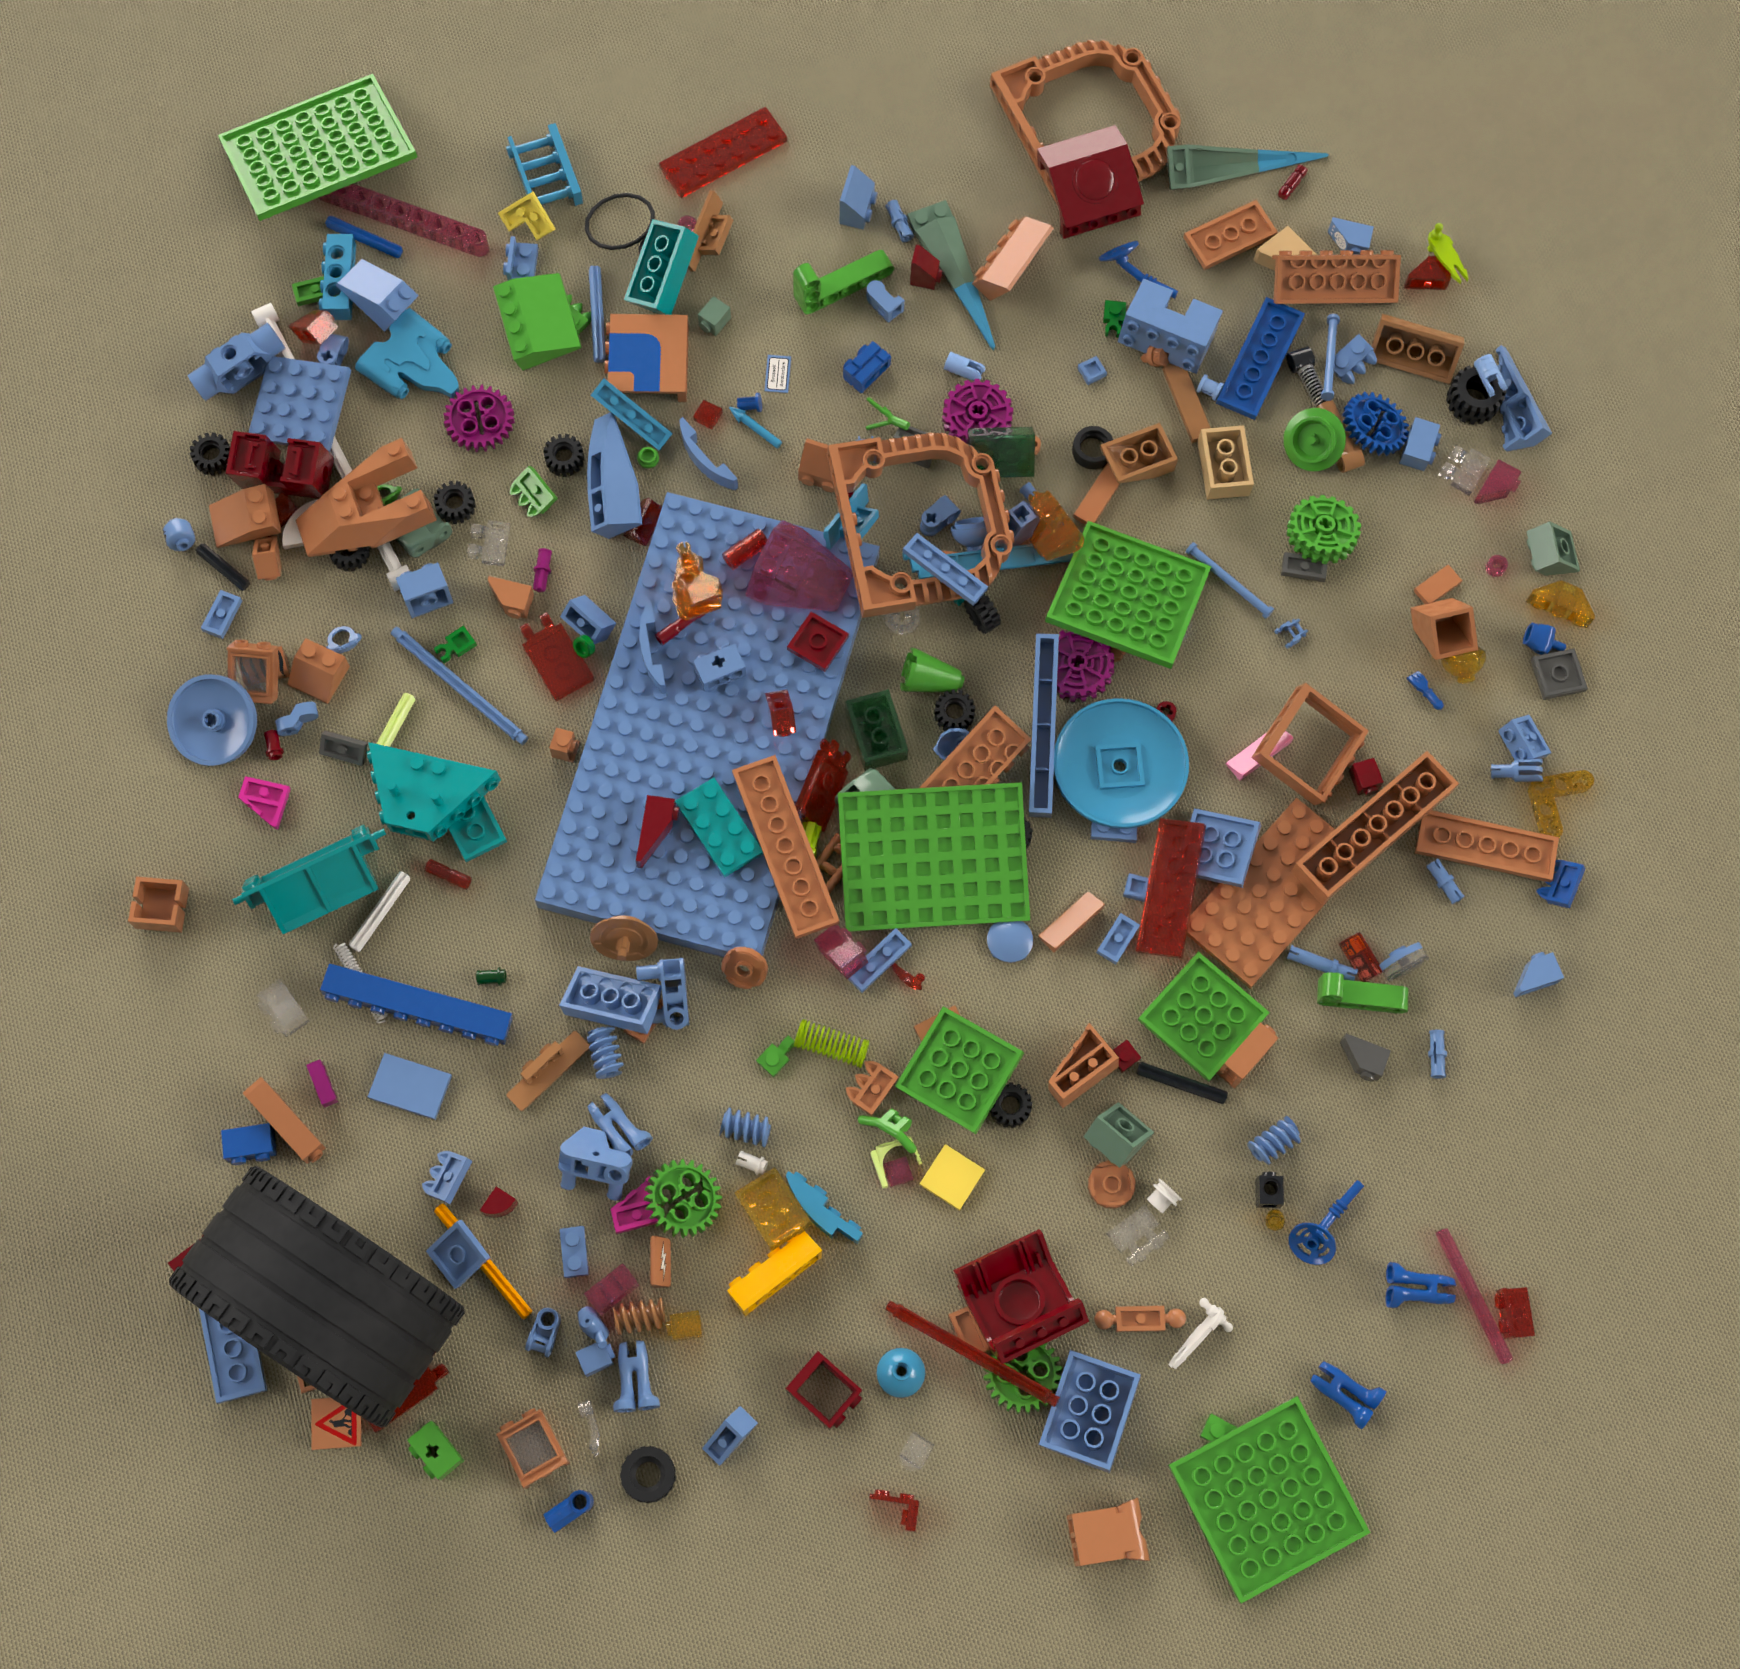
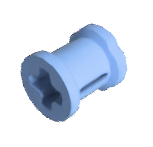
[1196,374,1224,401]

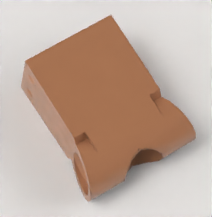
[1067,1497,1150,1567]

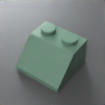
[1527,521,1580,576]
[1084,1102,1154,1168]

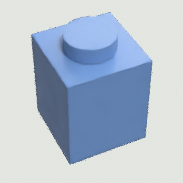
[575,1343,616,1377]

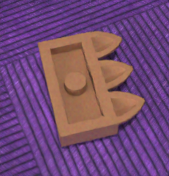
[846,1061,899,1117]

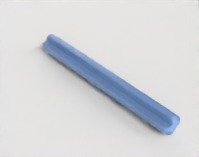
[589,266,606,363]

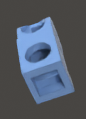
[866,280,905,323]

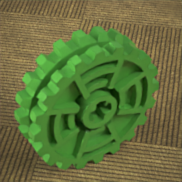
[1286,495,1361,564]

